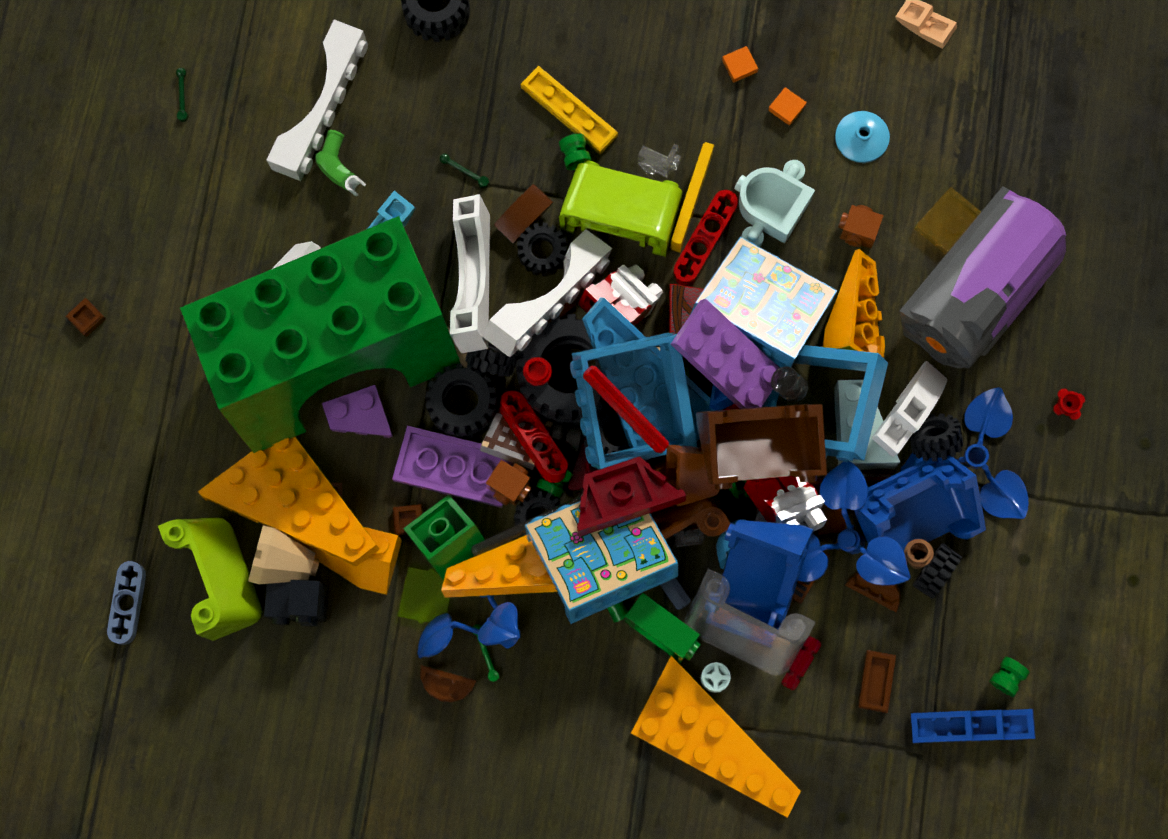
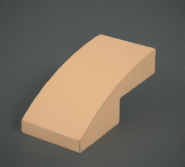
[896,0,957,49]

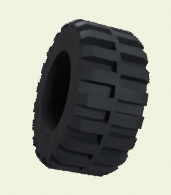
[516,314,610,426]

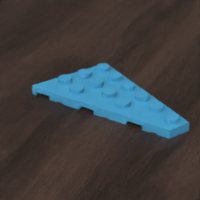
[582,297,715,461]

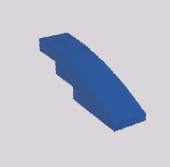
[911,709,1036,743]

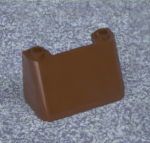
[696,404,827,489]
[650,498,730,540]

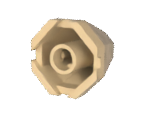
[248,525,320,584]

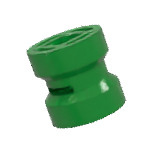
[559,134,592,170]
[535,463,573,500]
[989,656,1030,697]

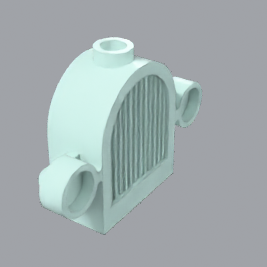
[734,160,815,247]

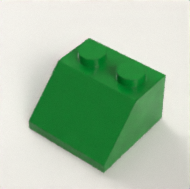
[403,494,488,580]

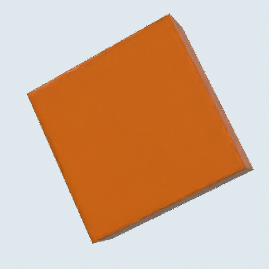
[722,46,758,83]
[768,87,807,126]

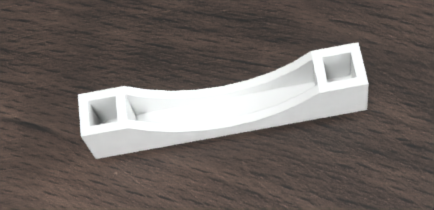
[267,20,368,181]
[450,194,490,354]
[483,229,612,357]

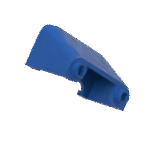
[854,455,986,562]
[706,520,814,645]

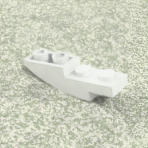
[872,361,947,457]

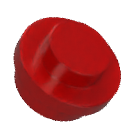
[523,357,552,386]

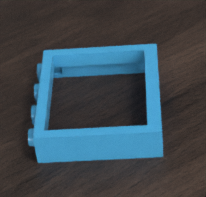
[570,333,697,470]
[762,345,888,463]

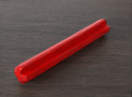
[583,366,669,454]

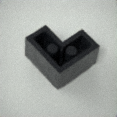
[264,580,329,627]

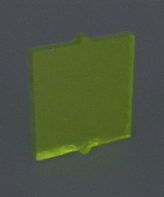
[398,567,450,624]

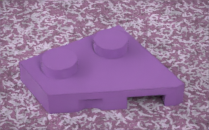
[322,385,393,438]

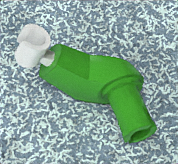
[315,130,366,196]

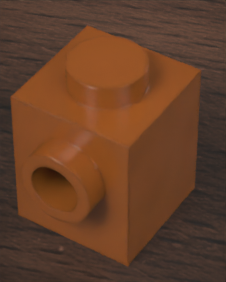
[838,205,883,249]
[485,460,532,506]

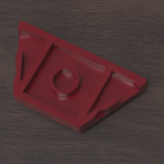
[577,456,686,537]

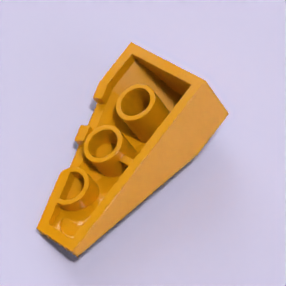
[822,249,885,358]
[287,527,402,595]

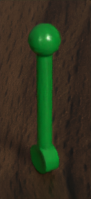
[473,624,500,682]

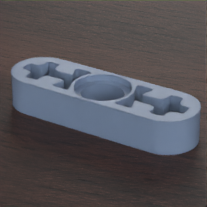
[107,561,146,645]

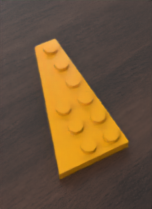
[631,656,801,818]

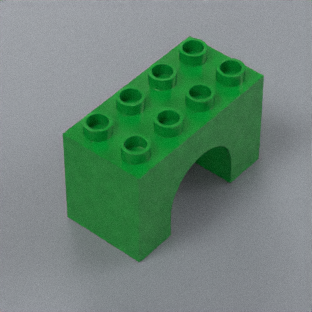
[180,216,461,453]

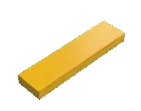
[520,66,618,155]
[670,142,714,253]

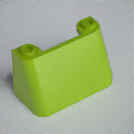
[559,160,683,257]
[158,518,262,641]

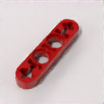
[673,190,738,286]
[499,391,568,483]

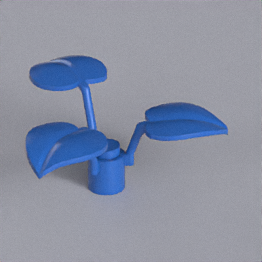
[901,387,1029,519]
[798,461,911,586]
[418,595,520,659]

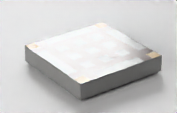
[480,407,553,470]

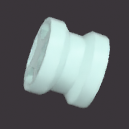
[700,662,731,693]

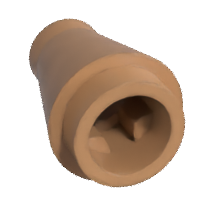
[904,539,934,569]

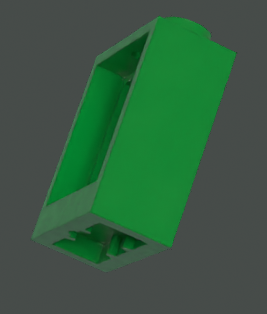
[625,593,701,663]

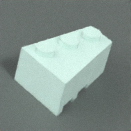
[834,380,900,470]

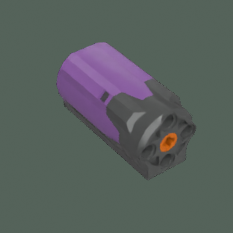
[900,186,1066,368]

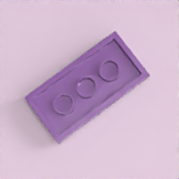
[671,299,784,409]
[392,426,514,508]

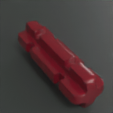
[781,636,821,691]

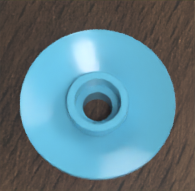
[835,111,890,163]

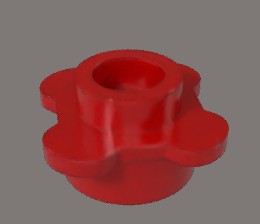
[1053,389,1085,420]

